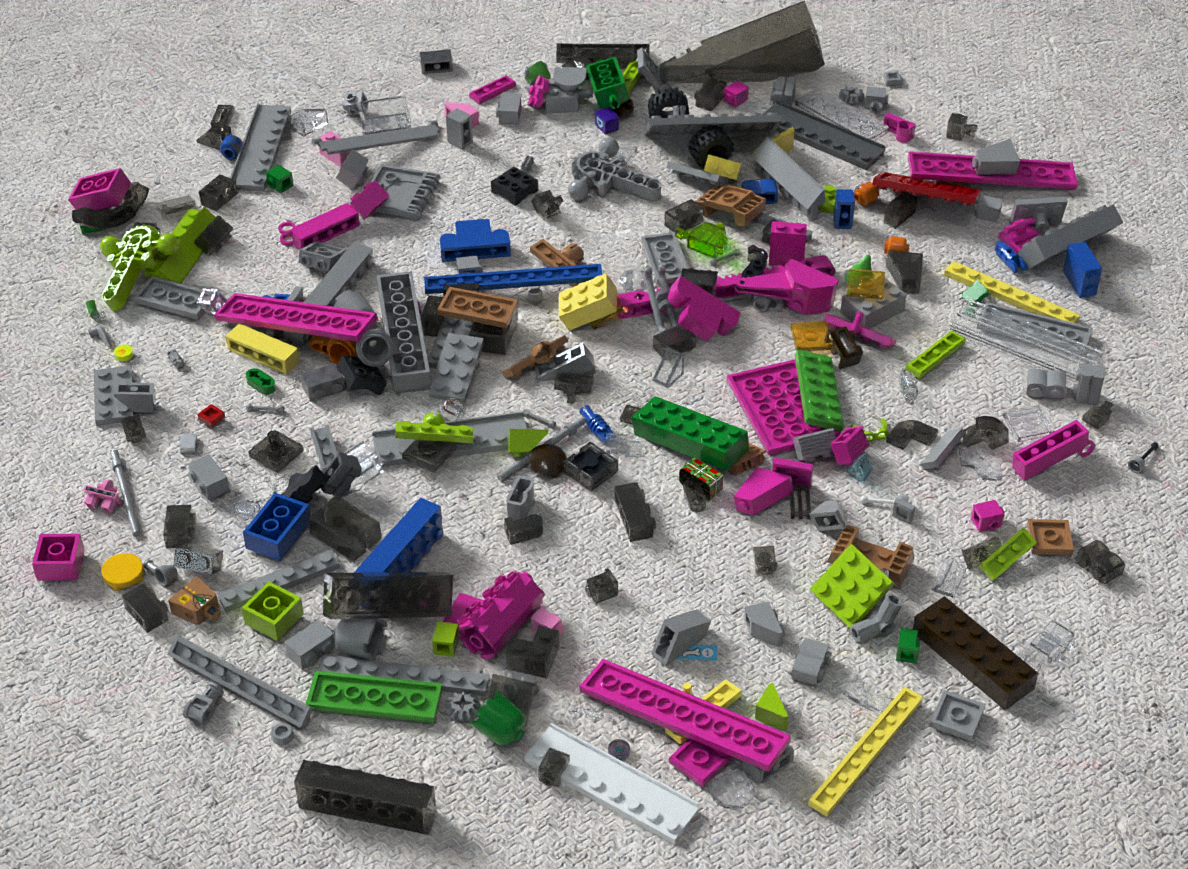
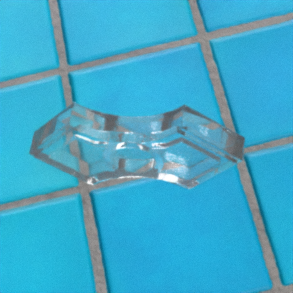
[959,448,1003,481]

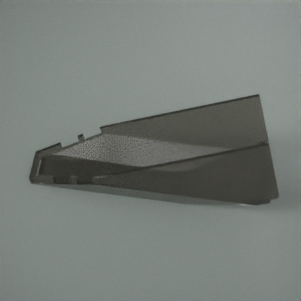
[660,0,825,84]

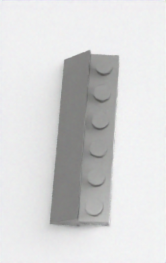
[751,137,825,221]

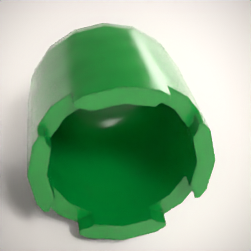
[470,690,526,746]

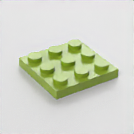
[810,544,895,628]

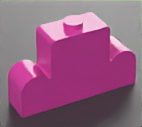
[668,276,741,341]

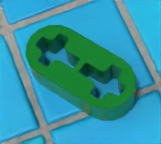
[245,368,276,395]

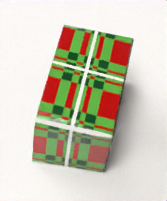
[679,457,723,502]

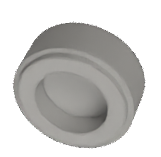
[271,723,294,745]

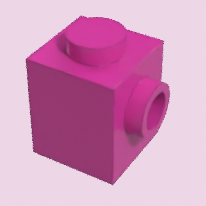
[971,500,1005,532]

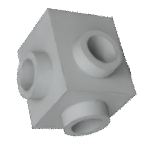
[342,91,369,116]

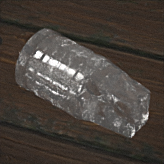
[898,372,918,405]

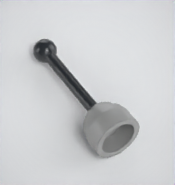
[1128,442,1159,473]

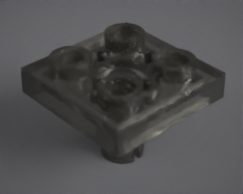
[248,430,304,473]

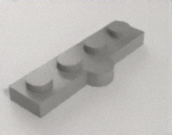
[667,161,729,186]

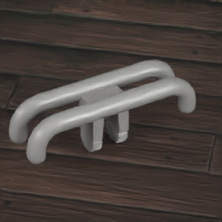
[644,264,682,336]

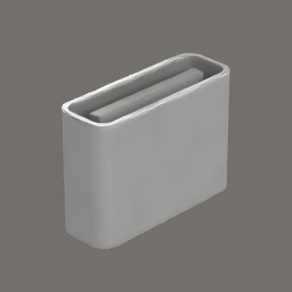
[179,434,197,453]

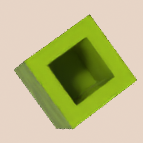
[432,621,459,657]

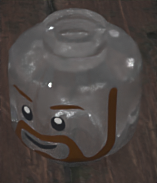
[438,398,468,421]

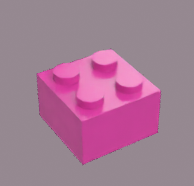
[32,534,85,581]

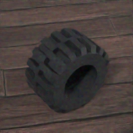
[648,87,689,119]
[688,125,734,169]

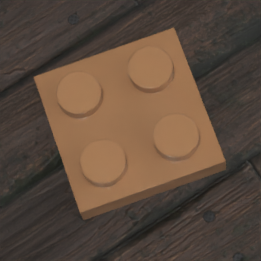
[1027,519,1074,555]

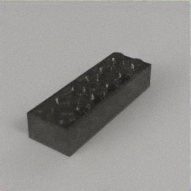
[323,571,453,619]
[294,760,437,835]

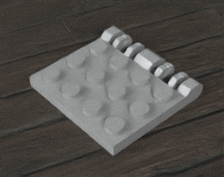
[371,164,441,221]

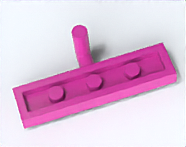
[824,311,897,348]

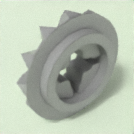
[839,86,864,104]
[445,691,480,721]

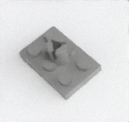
[1009,196,1068,232]

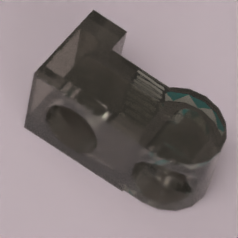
[504,514,543,545]

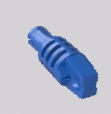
[579,405,616,445]

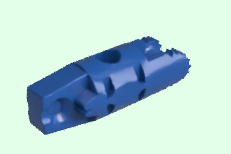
[995,241,1028,273]

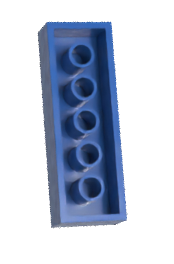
[351,497,444,613]

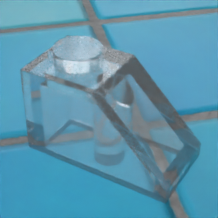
[289,109,328,137]

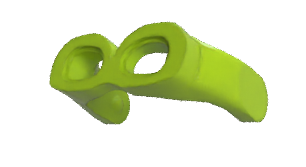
[851,418,889,442]

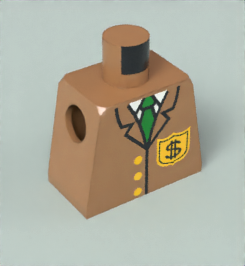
[168,577,221,625]

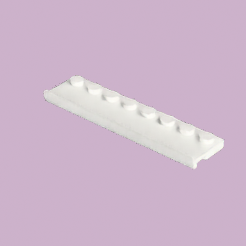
[524,723,700,845]

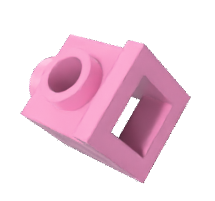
[531,605,565,642]

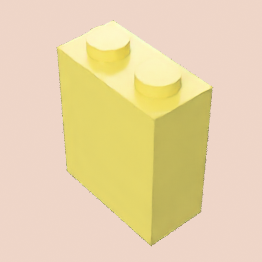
[704,155,743,181]

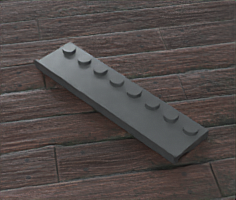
[762,100,886,170]

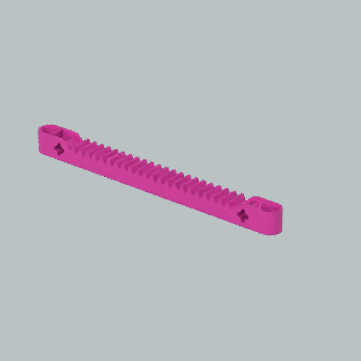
[615,255,836,319]

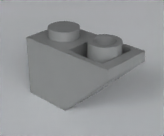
[744,601,785,647]

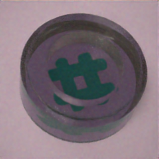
[608,739,630,761]

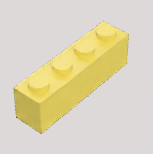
[226,324,300,375]

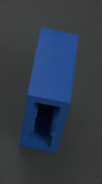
[1063,242,1102,298]

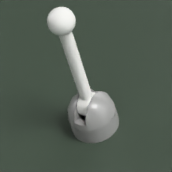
[860,495,909,504]

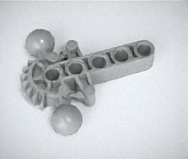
[568,137,662,201]

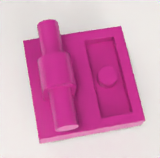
[998,217,1042,254]

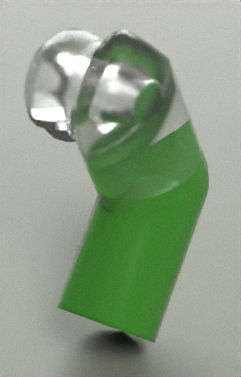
[86,300,107,323]

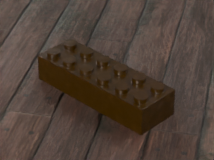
[913,596,1038,710]

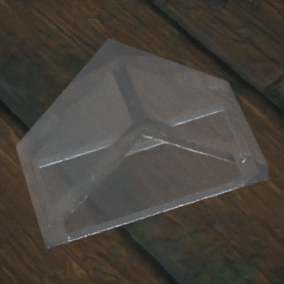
[652,347,684,388]

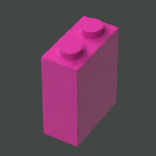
[769,221,807,266]

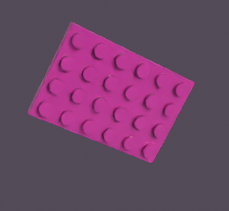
[727,359,840,455]

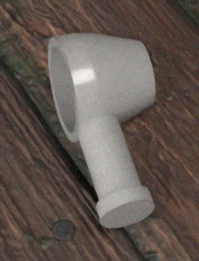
[143,559,178,586]

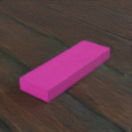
[469,75,516,104]

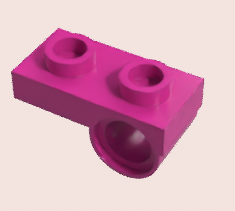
[883,113,916,143]

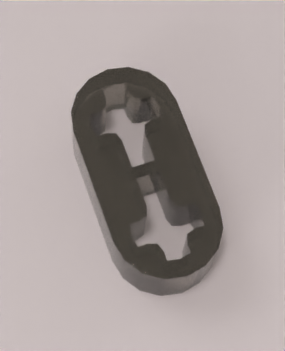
[683,479,706,512]

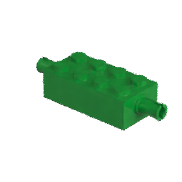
[586,56,630,109]

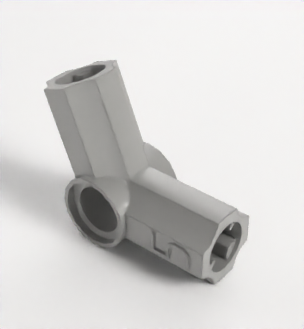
[850,594,903,643]

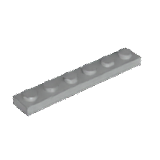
[217,550,340,613]

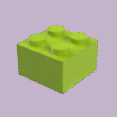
[242,581,304,641]

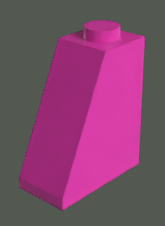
[734,467,794,515]

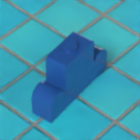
[440,219,511,262]

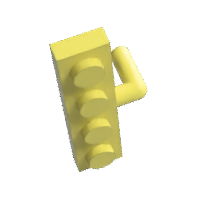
[665,679,742,744]

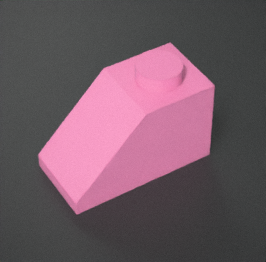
[444,102,480,127]

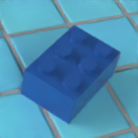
[243,493,312,561]

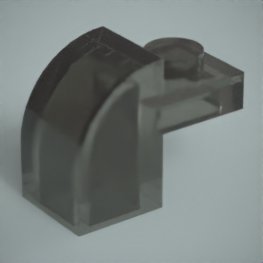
[531,190,563,220]
[963,416,1009,450]

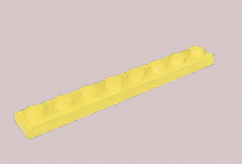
[944,261,1080,324]
[808,686,923,817]

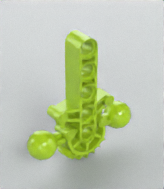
[99,224,180,312]

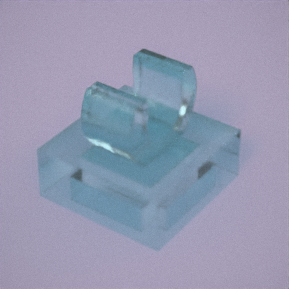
[847,454,873,481]

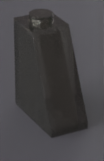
[886,250,923,294]

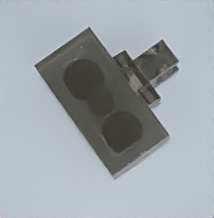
[554,372,594,403]

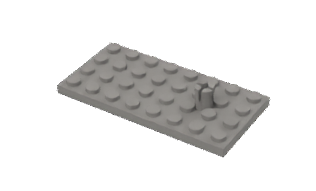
[645,105,782,135]

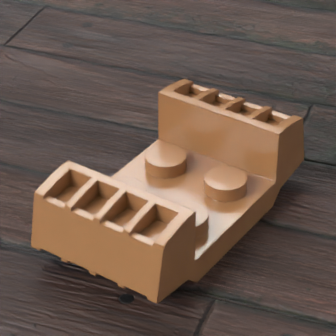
[694,184,766,226]
[827,525,914,587]

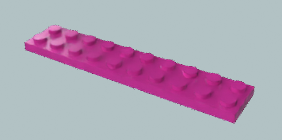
[907,151,1078,190]
[214,293,378,342]
[579,659,791,772]

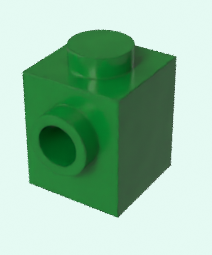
[266,165,294,193]

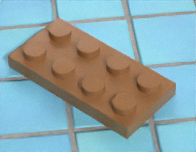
[437,287,518,328]

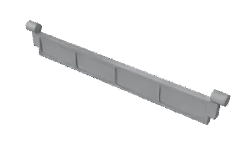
[312,120,439,155]

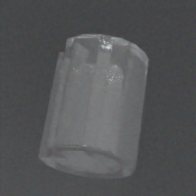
[234,500,260,520]

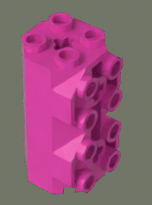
[457,570,545,660]

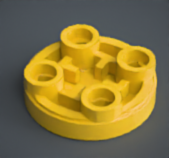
[101,553,144,591]

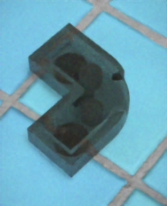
[886,420,938,450]

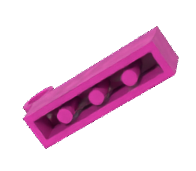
[278,203,360,250]
[1012,420,1096,481]

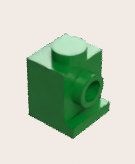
[896,628,921,664]

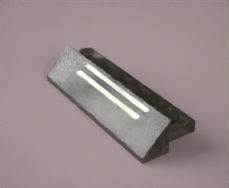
[556,44,650,68]

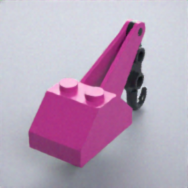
[735,248,839,315]

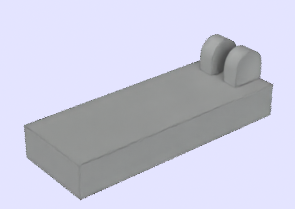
[310,424,337,473]

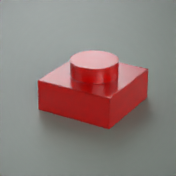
[197,404,225,428]

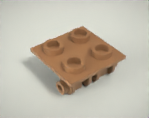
[729,443,766,475]

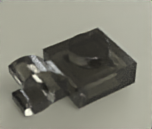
[1082,401,1113,429]

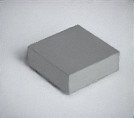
[883,72,902,86]
[892,498,915,523]

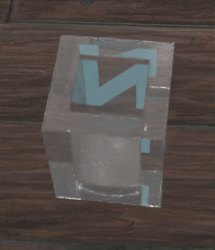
[196,288,227,316]

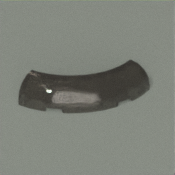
[72,182,149,229]

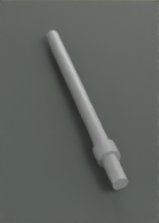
[497,416,587,481]
[110,450,140,537]

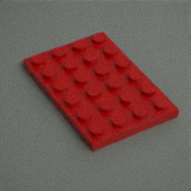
[872,171,981,206]

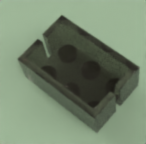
[308,495,382,562]

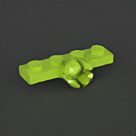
[395,412,474,444]

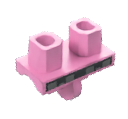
[84,479,123,513]

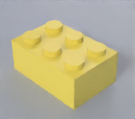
[559,273,617,331]

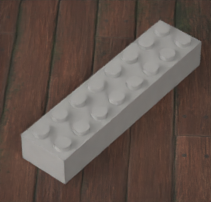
[376,271,431,392]

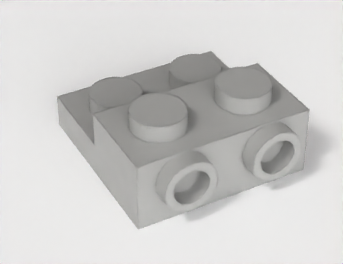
[298,241,347,272]

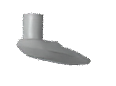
[88,325,112,348]

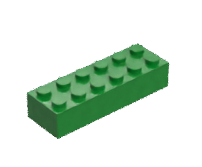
[632,396,750,471]

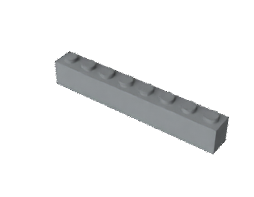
[284,241,374,346]

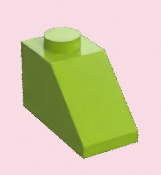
[508,429,549,457]

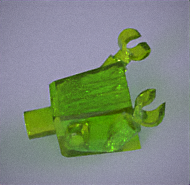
[674,222,729,259]

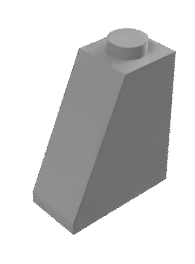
[972,139,1020,175]
[651,609,711,666]

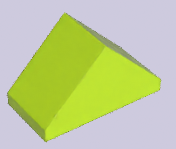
[755,683,788,731]

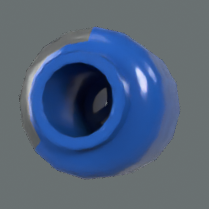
[220,135,243,159]

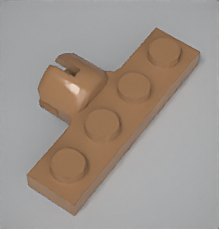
[530,239,584,287]
[502,335,569,378]

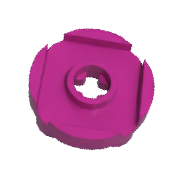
[527,75,550,109]

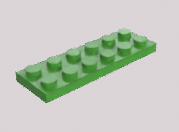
[795,349,844,432]
[306,671,442,723]

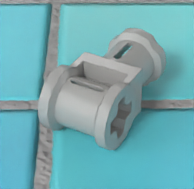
[183,682,224,725]

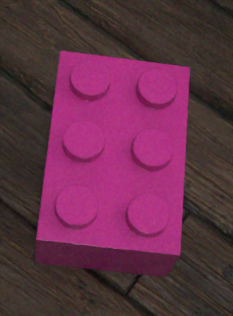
[68,168,131,214]

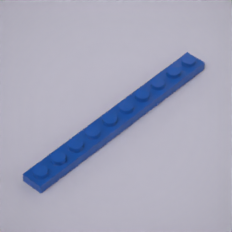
[424,264,602,295]

